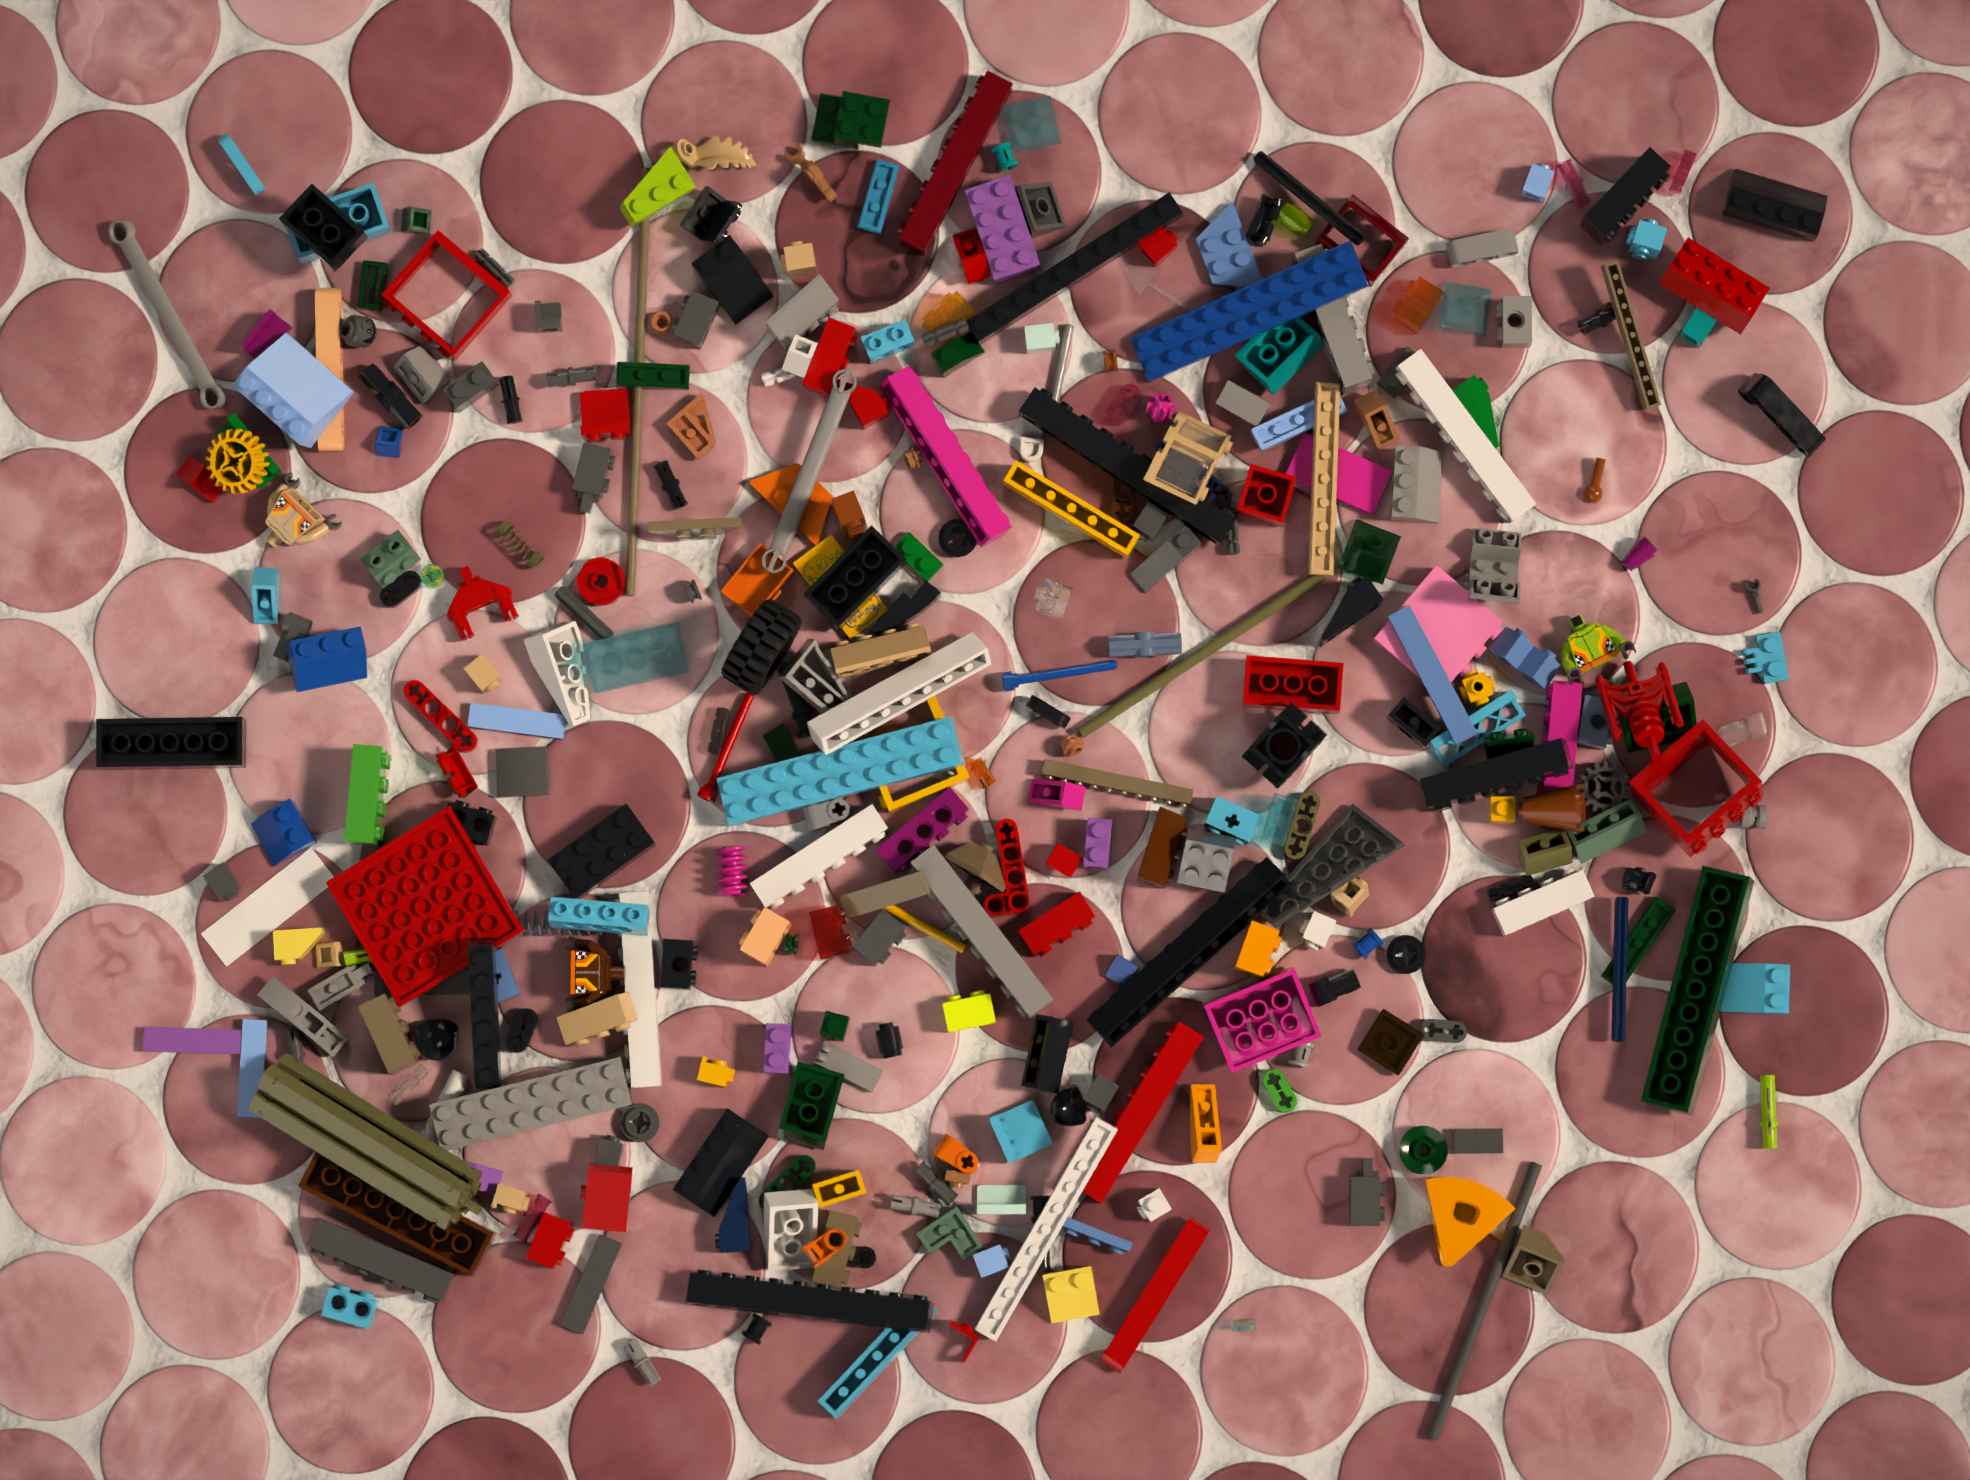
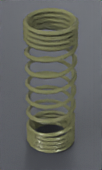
[495,520,545,569]

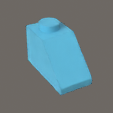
[251,567,280,624]

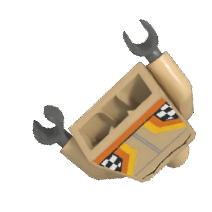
[265,473,342,548]

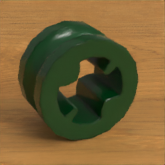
[785,933,799,956]

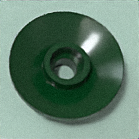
[1399,1126,1448,1175]

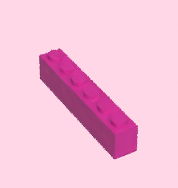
[1536,680,1582,829]

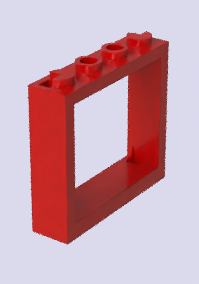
[381,230,513,360]

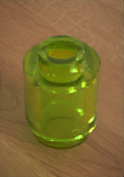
[1277,203,1314,237]

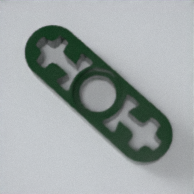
[759,1155,816,1210]

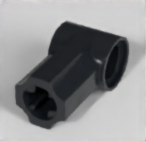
[1308,969,1361,1007]

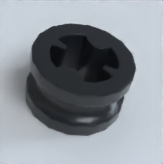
[854,1246,876,1268]

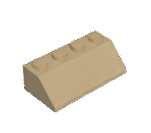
[831,623,931,679]

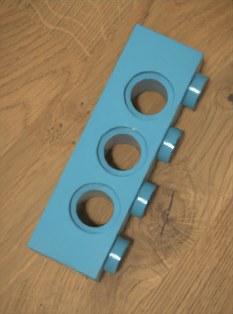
[548,897,650,936]

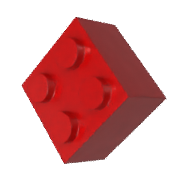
[1236,464,1297,527]

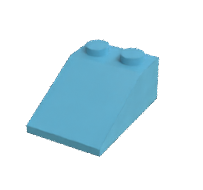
[1720,963,1790,1015]

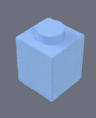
[1520,163,1555,203]
[973,1244,1012,1278]

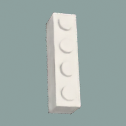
[1492,868,1595,937]

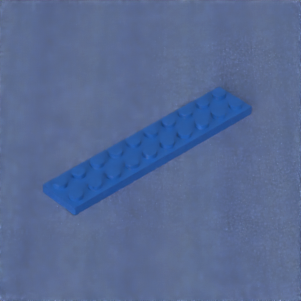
[1131,241,1369,382]

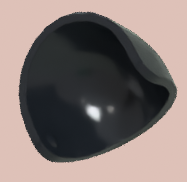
[416,1019,459,1061]
[1050,1084,1086,1126]

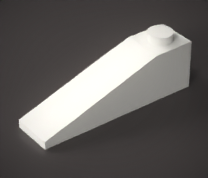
[523,621,590,727]

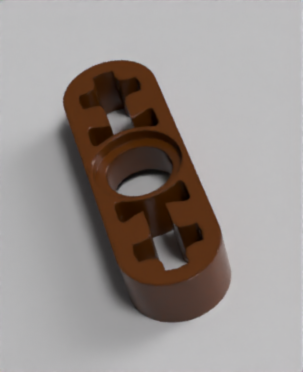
[1111,478,1135,526]

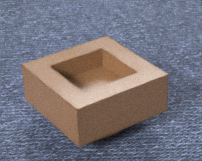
[945,1171,971,1188]

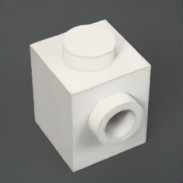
[782,334,818,378]
[1299,911,1336,951]
[1136,1188,1172,1222]

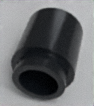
[875,1022,903,1059]

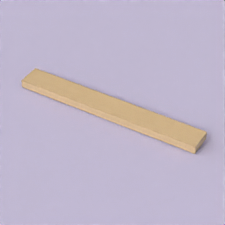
[1308,382,1340,576]

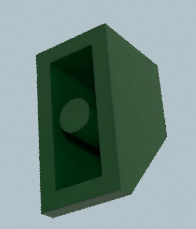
[931,332,985,378]

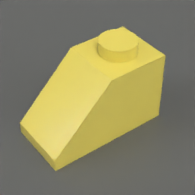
[273,927,325,965]

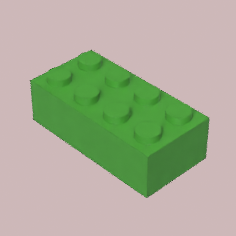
[344,744,392,847]

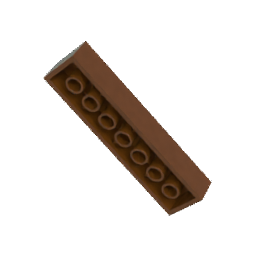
[298,1152,497,1276]

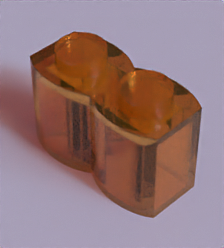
[1392,277,1444,335]

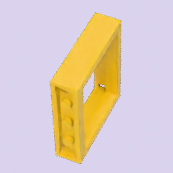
[854,696,970,813]

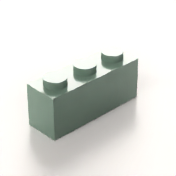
[1565,799,1647,864]

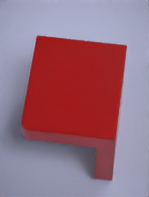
[1045,843,1083,878]

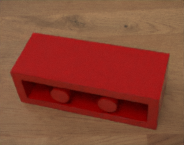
[802,318,859,397]
[1018,891,1095,957]

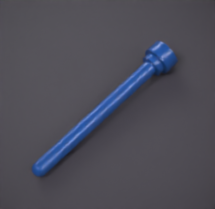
[1002,660,1118,692]

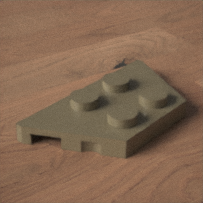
[648,517,742,541]

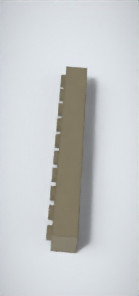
[1600,261,1661,410]
[1042,759,1194,807]

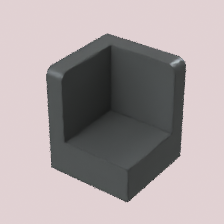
[535,301,563,333]

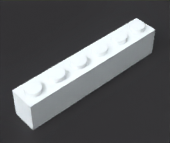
[750,804,888,910]

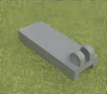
[814,1041,883,1092]

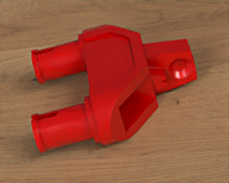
[446,566,519,642]

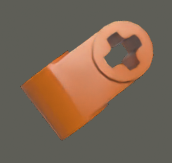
[932,1133,979,1174]
[800,1228,848,1270]

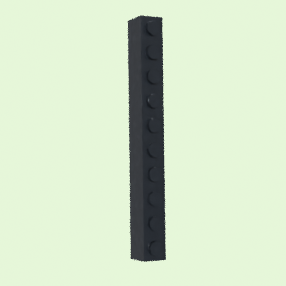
[966,192,1184,344]
[1019,387,1236,547]
[1086,857,1292,1048]
[686,1270,934,1333]

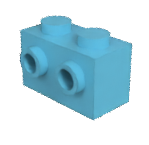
[1625,218,1667,260]

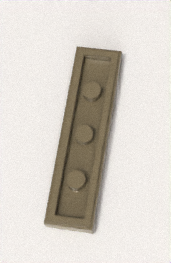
[839,869,931,919]

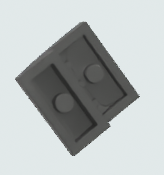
[496,747,550,798]

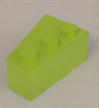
[619,146,696,228]

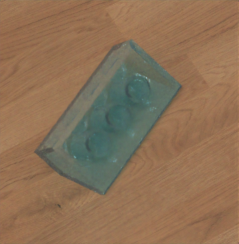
[583,622,689,694]

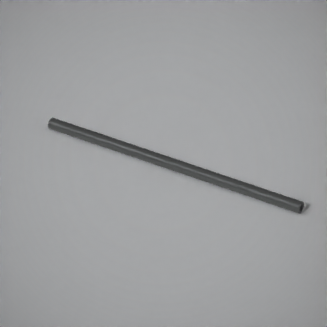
[1426,1161,1542,1441]

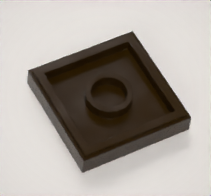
[1357,1008,1425,1076]

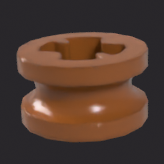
[1103,350,1118,372]

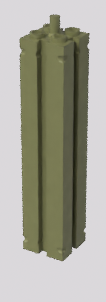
[248,1053,483,1230]

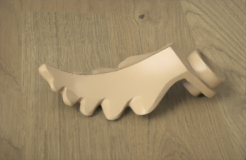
[672,135,756,170]

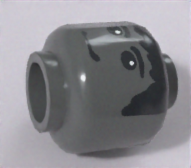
[340,315,377,348]

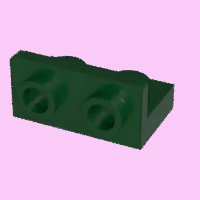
[1484,728,1535,760]

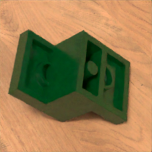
[811,91,890,150]

